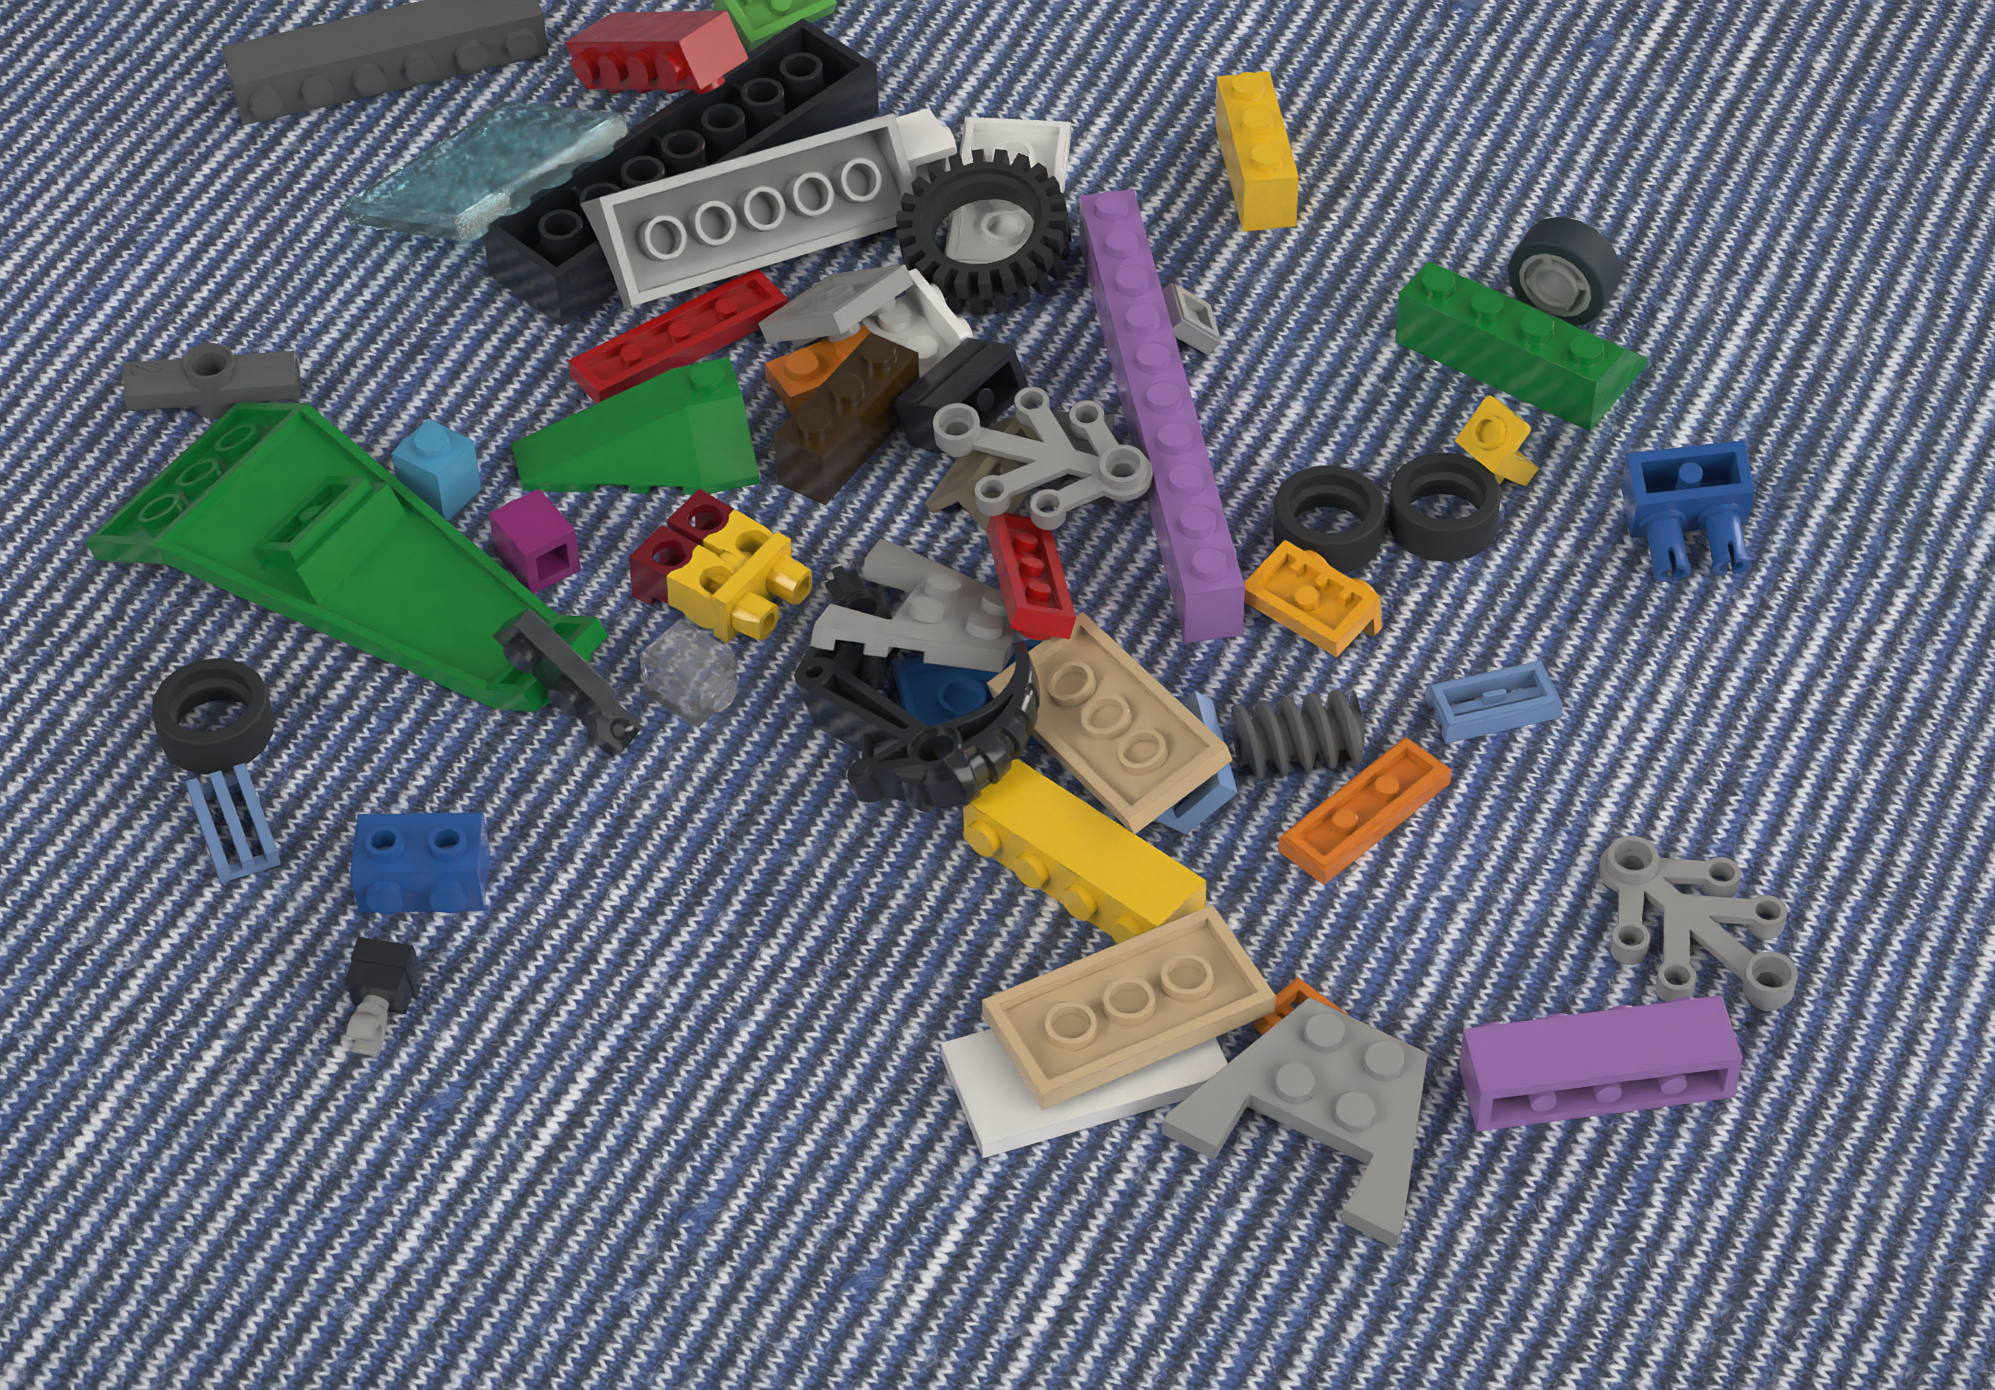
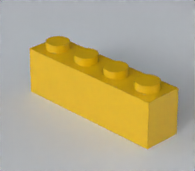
[963,759,1206,944]

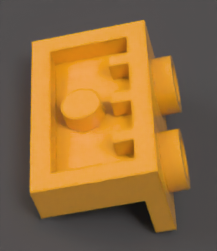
[1244,540,1382,658]

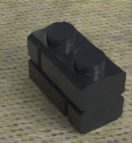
[893,338,1029,454]

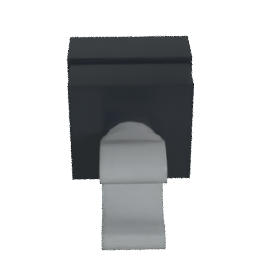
[345,937,424,1057]

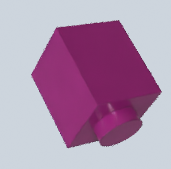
[488,489,581,594]

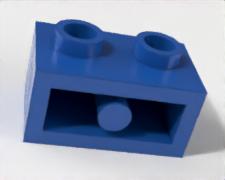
[350,812,490,914]

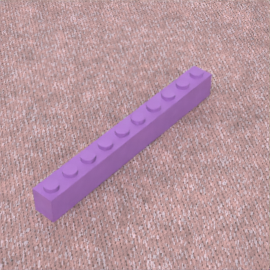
[1079,189,1245,643]

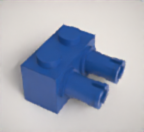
[1621,440,1755,582]

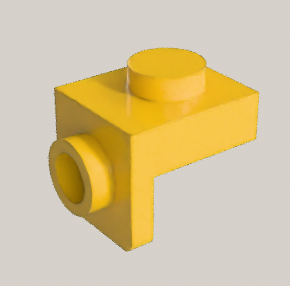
[1454,396,1539,486]

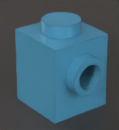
[391,418,482,521]

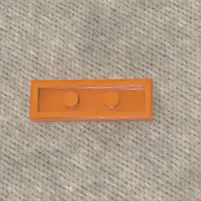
[1278,736,1452,885]

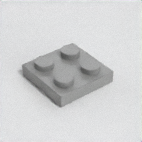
[758,264,913,346]

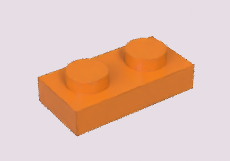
[764,324,870,414]

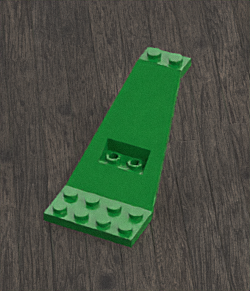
[85,402,608,712]

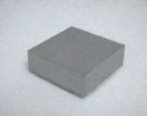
[1162,282,1221,355]

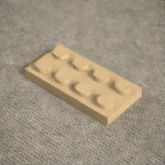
[987,612,1233,834]
[982,905,1276,1110]

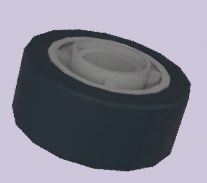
[1507,217,1621,326]

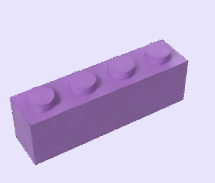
[1459,995,1743,1132]

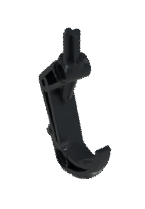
[794,566,1040,813]

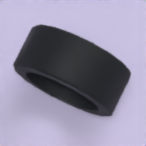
[1388,452,1501,562]
[1272,465,1385,574]
[152,658,274,774]

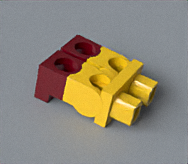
[629,489,812,643]

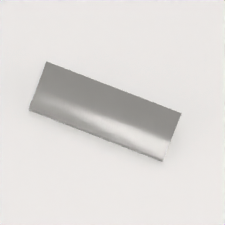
[581,113,914,308]

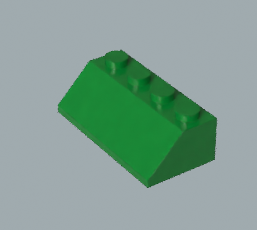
[1395,261,1648,431]

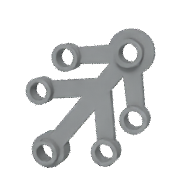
[933,387,1153,530]
[1599,836,1798,1011]

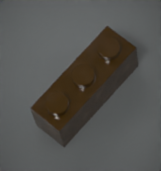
[774,332,920,506]

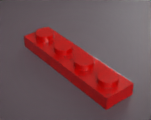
[569,269,788,404]
[986,512,1076,641]

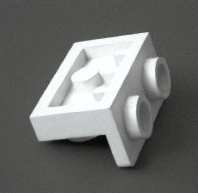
[859,268,974,378]

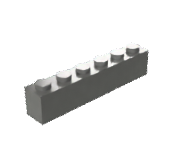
[222,0,549,126]

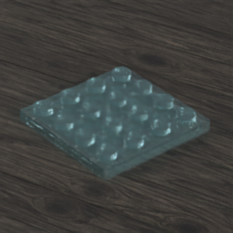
[341,101,630,243]

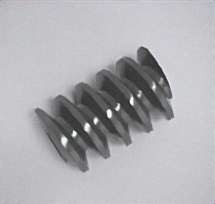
[1231,690,1365,780]

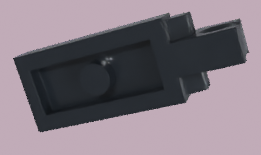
[492,609,643,757]

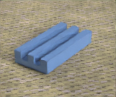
[1425,660,1563,744]
[185,763,281,883]

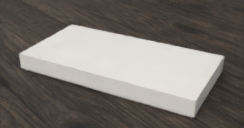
[945,117,1071,281]
[941,1029,1228,1158]

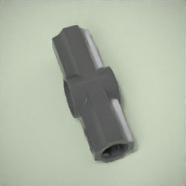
[122,343,302,419]

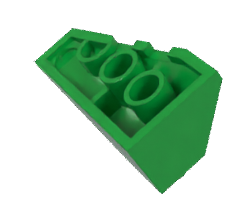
[511,357,760,495]

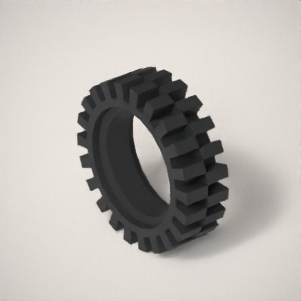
[896,149,1072,315]

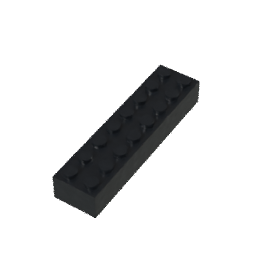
[482,18,879,327]

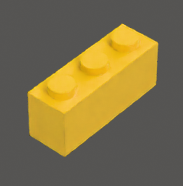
[1215,71,1299,232]

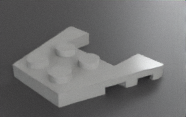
[810,539,1024,673]
[1161,997,1428,1249]

